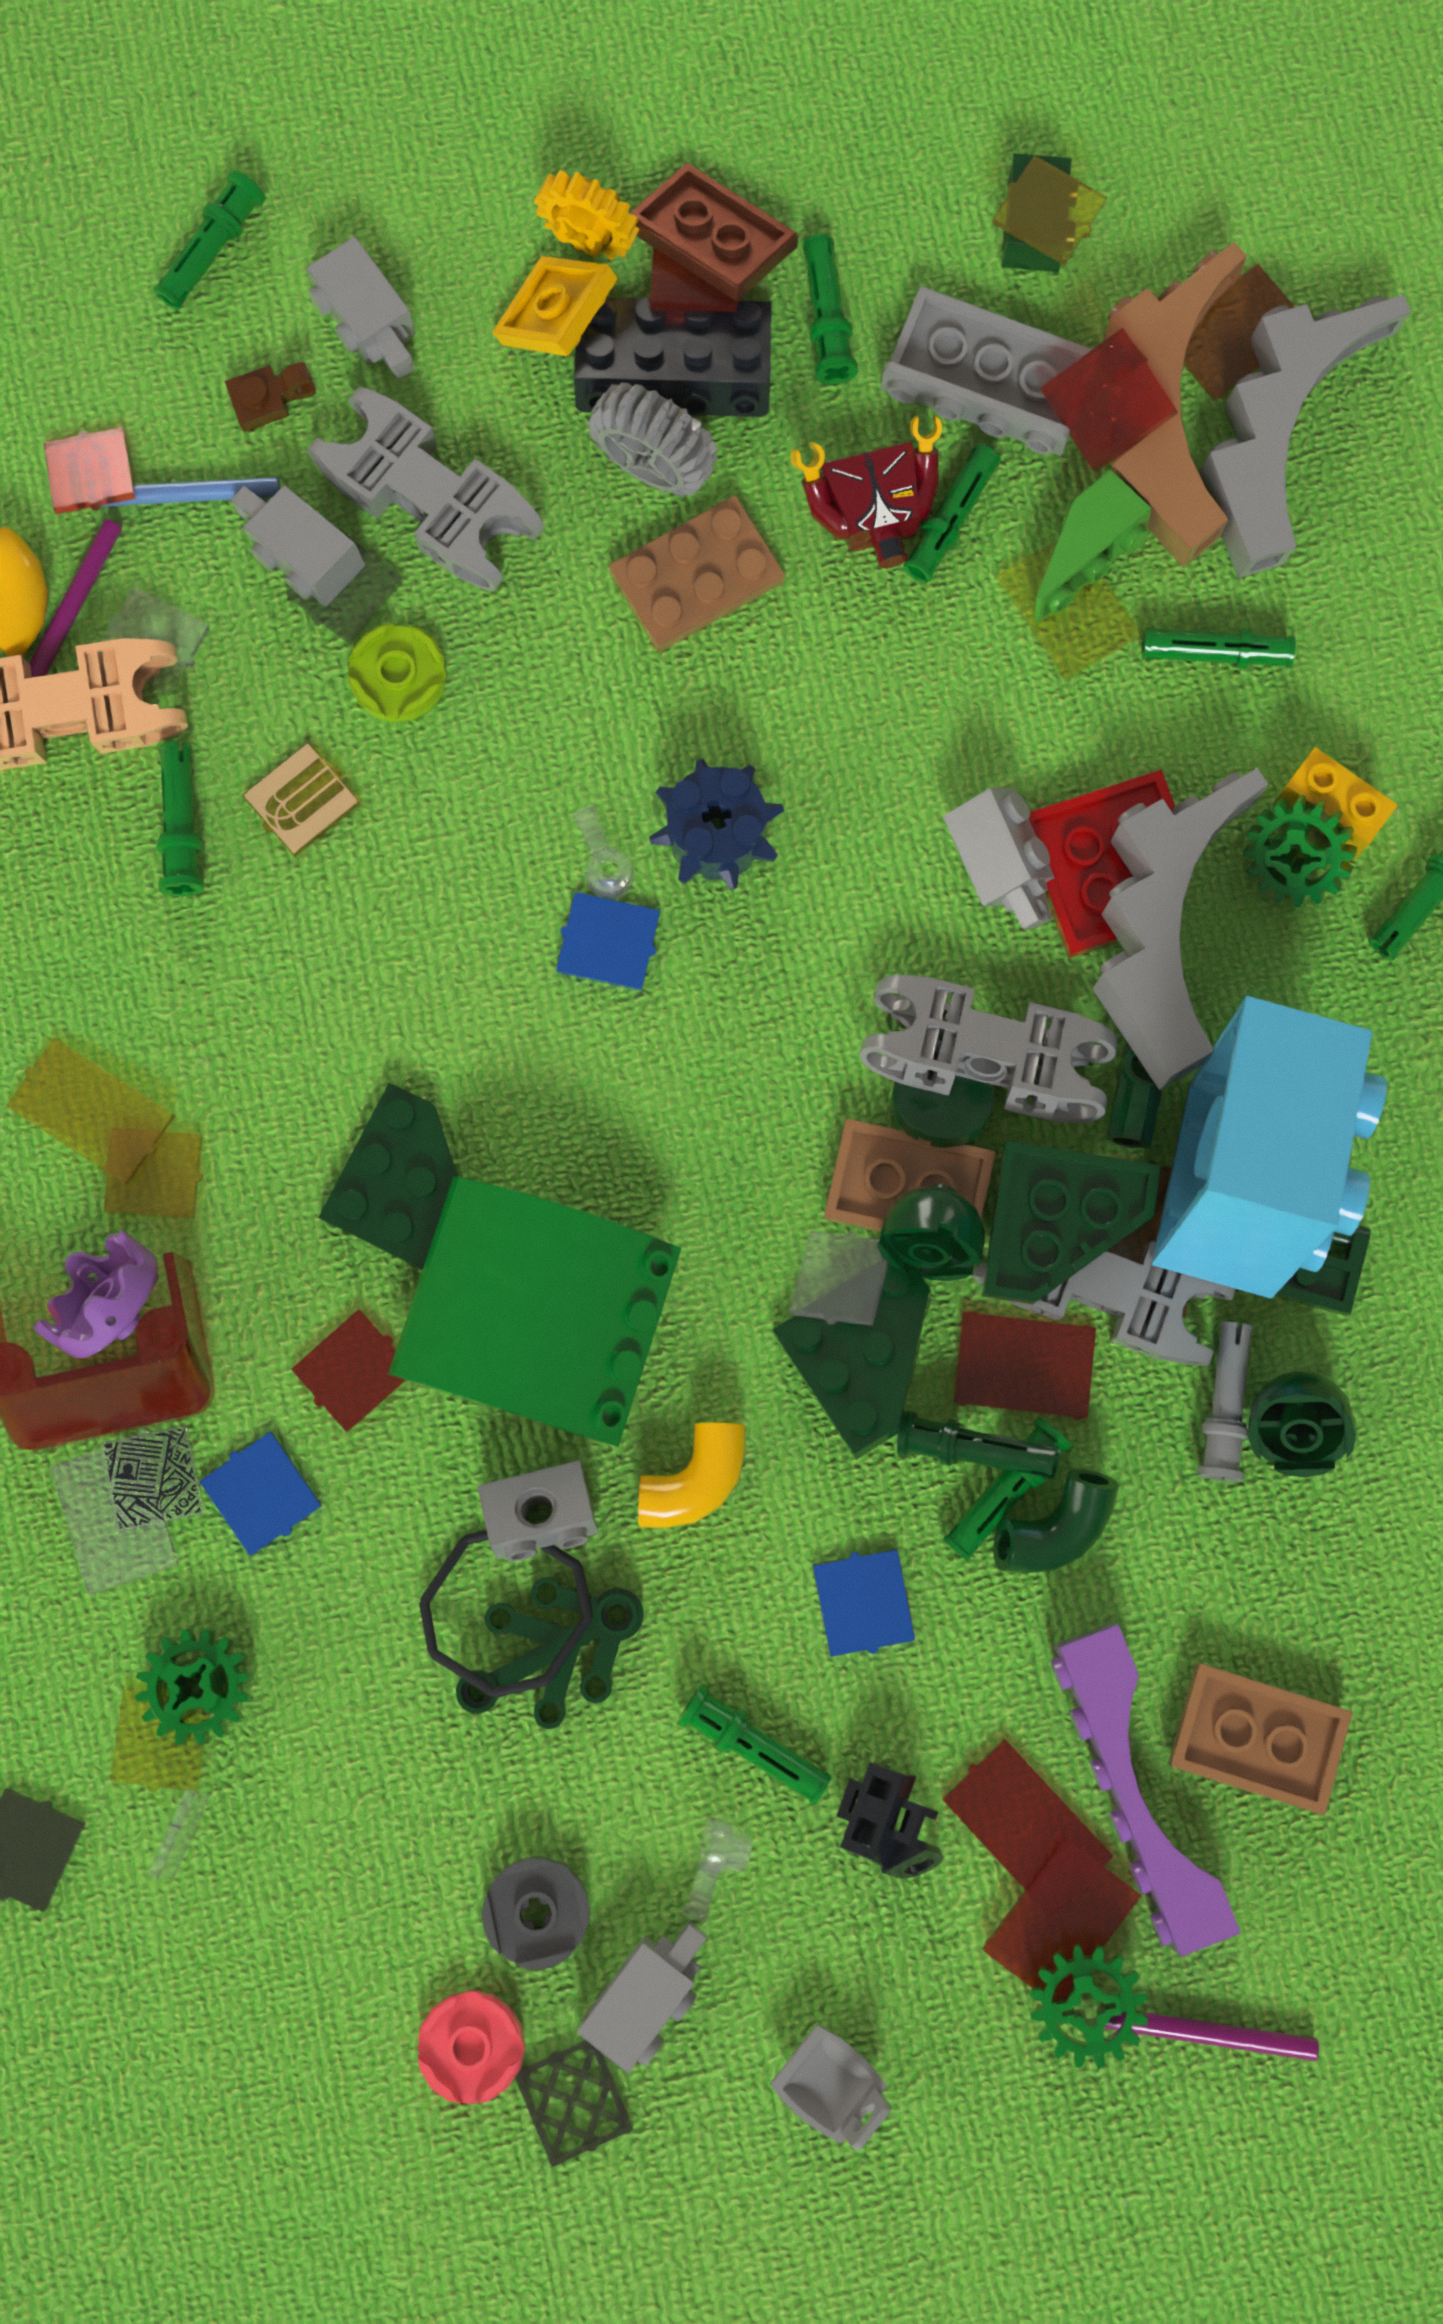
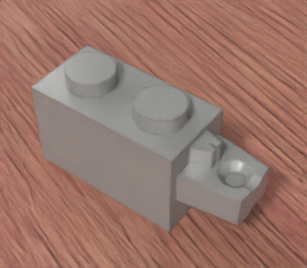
[306,236,415,380]
[230,485,366,607]
[943,788,1055,929]
[577,1921,707,2074]

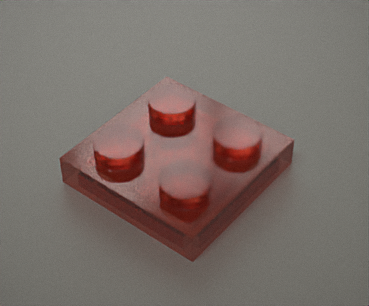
[1040,328,1178,472]

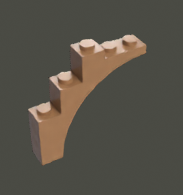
[1104,242,1247,568]

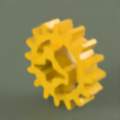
[534,170,639,260]

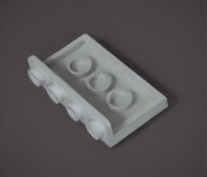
[881,286,1102,456]

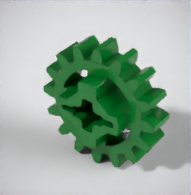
[1243,795,1357,907]
[135,1629,254,1745]
[1030,1944,1148,2069]

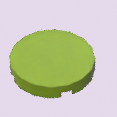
[348,623,447,722]

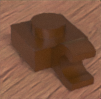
[225,362,317,432]

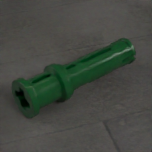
[897,1411,1060,1480]

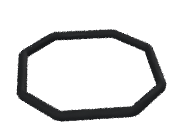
[419,1530,593,1697]

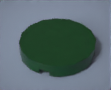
[890,1052,994,1148]

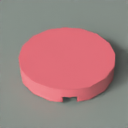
[417,1990,526,2104]

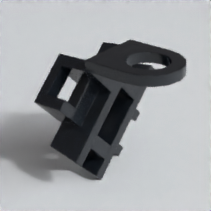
[837,1762,944,1879]

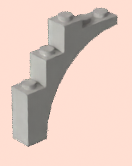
[1199,295,1411,579]
[1093,768,1269,1091]

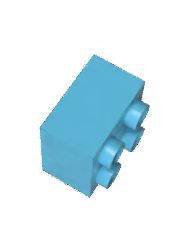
[1151,996,1387,1299]

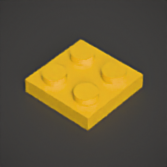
[492,256,618,356]

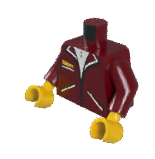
[790,414,942,569]

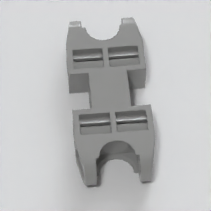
[307,387,545,591]
[860,975,1118,1123]
[971,1241,1236,1366]

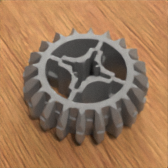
[588,383,718,496]

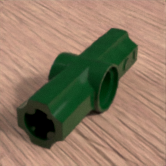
[1105,1041,1162,1149]

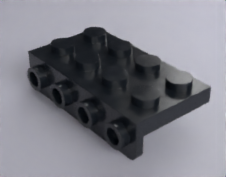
[574,297,772,417]

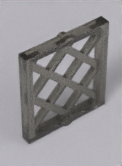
[515,2040,634,2167]

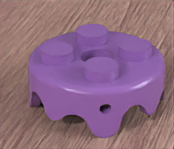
[33,1229,159,1359]

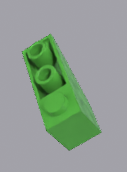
[1034,469,1152,623]

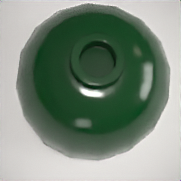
[877,1184,985,1281]
[1248,1371,1356,1477]

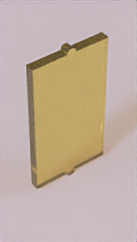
[6,1038,176,1185]

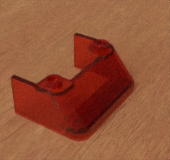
[0,1252,215,1451]

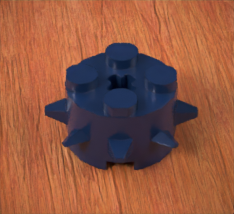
[649,759,784,890]

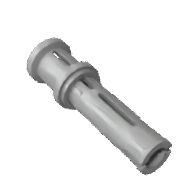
[1197,1322,1253,1482]

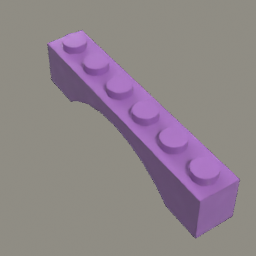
[1050,1623,1241,1957]

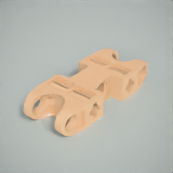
[0,638,188,770]

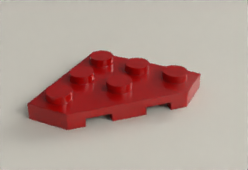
[1028,769,1176,959]

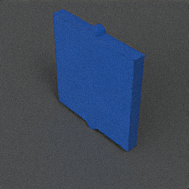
[556,892,660,991]
[199,1432,322,1556]
[813,1550,915,1657]

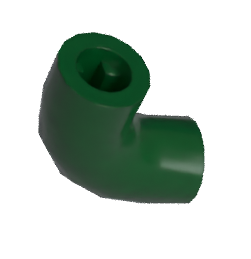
[993,1469,1119,1573]

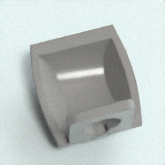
[770,2024,891,2151]

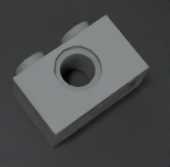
[477,1460,599,1562]

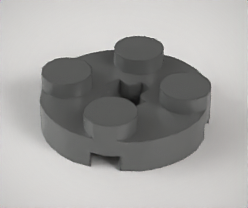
[482,1856,590,1970]

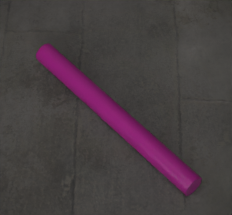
[29,519,122,678]
[1104,2012,1319,2061]

